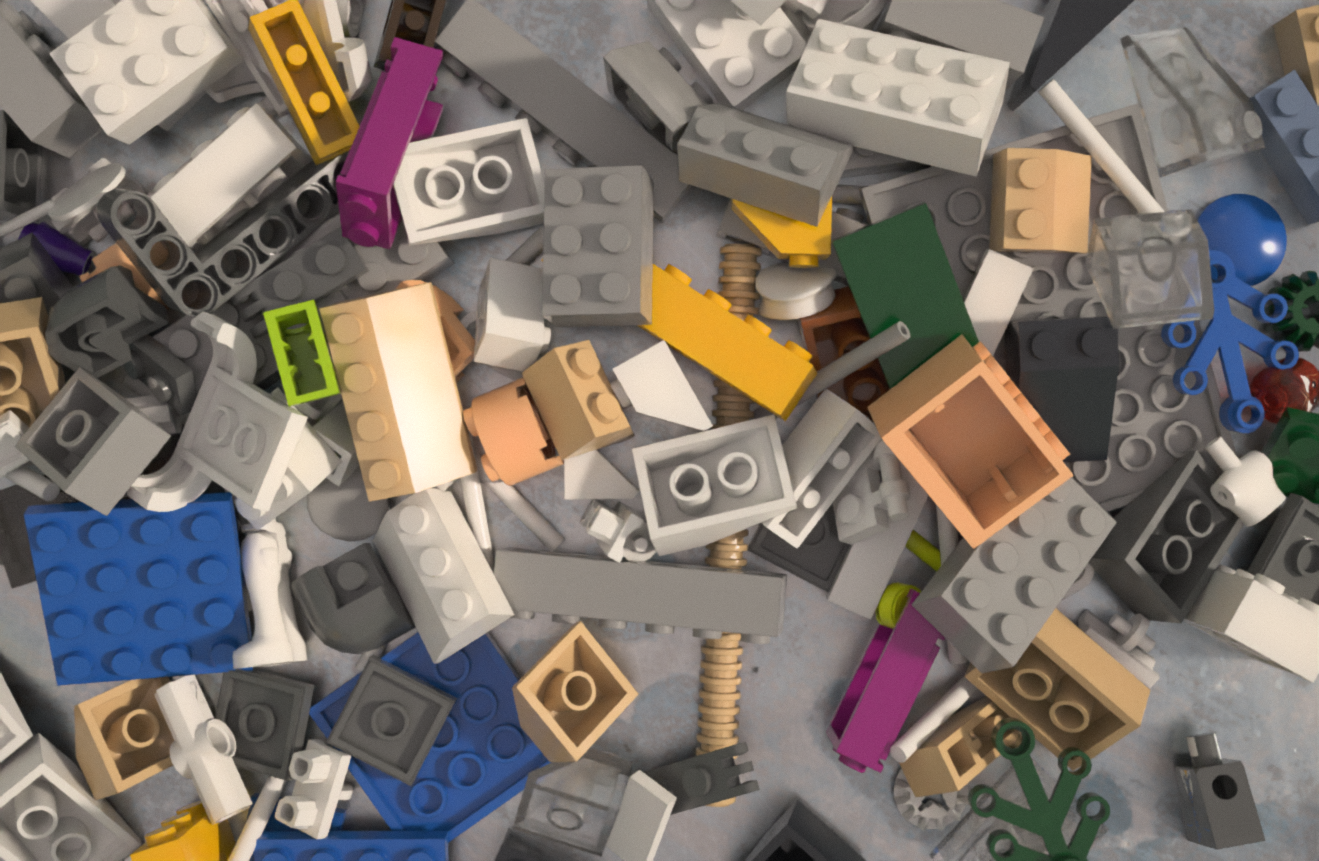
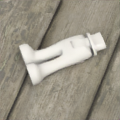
[232,518,307,669]

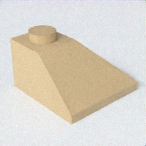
[74,677,174,801]

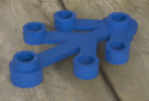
[1161,250,1299,433]

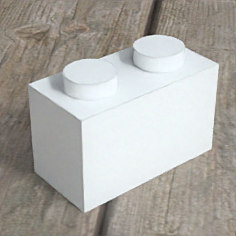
[473,257,551,372]

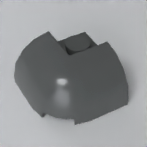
[45,265,169,378]
[289,543,416,654]

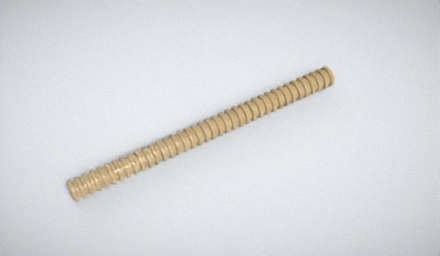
[696,244,762,807]

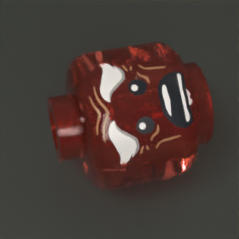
[1250,358,1319,424]

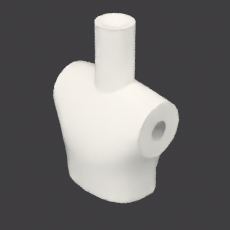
[1204,436,1286,527]

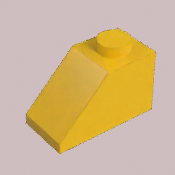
[731,197,832,268]

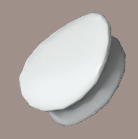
[755,262,837,320]

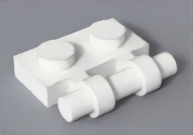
[833,439,910,545]

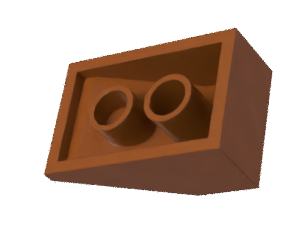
[797,286,890,422]

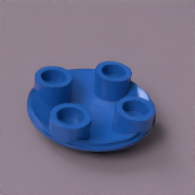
[1192,194,1287,286]

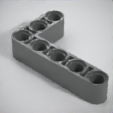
[97,153,349,317]

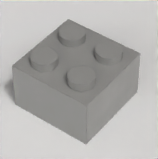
[15,367,171,516]

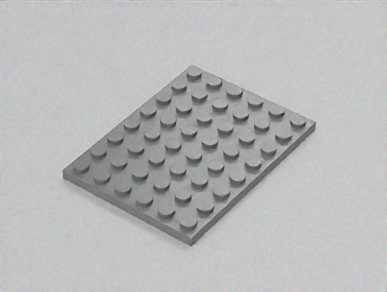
[859,103,1237,540]

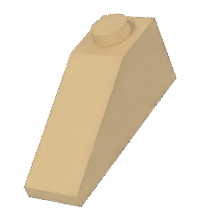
[899,696,1018,797]

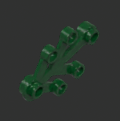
[968,718,1110,861]

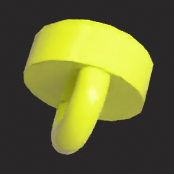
[875,582,921,629]

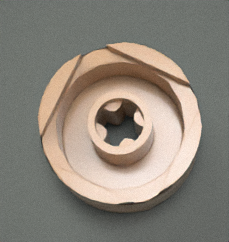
[463,377,564,486]

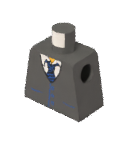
[1175,732,1265,850]

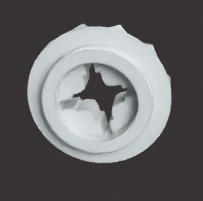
[893,768,969,831]

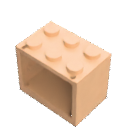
[867,334,1074,549]

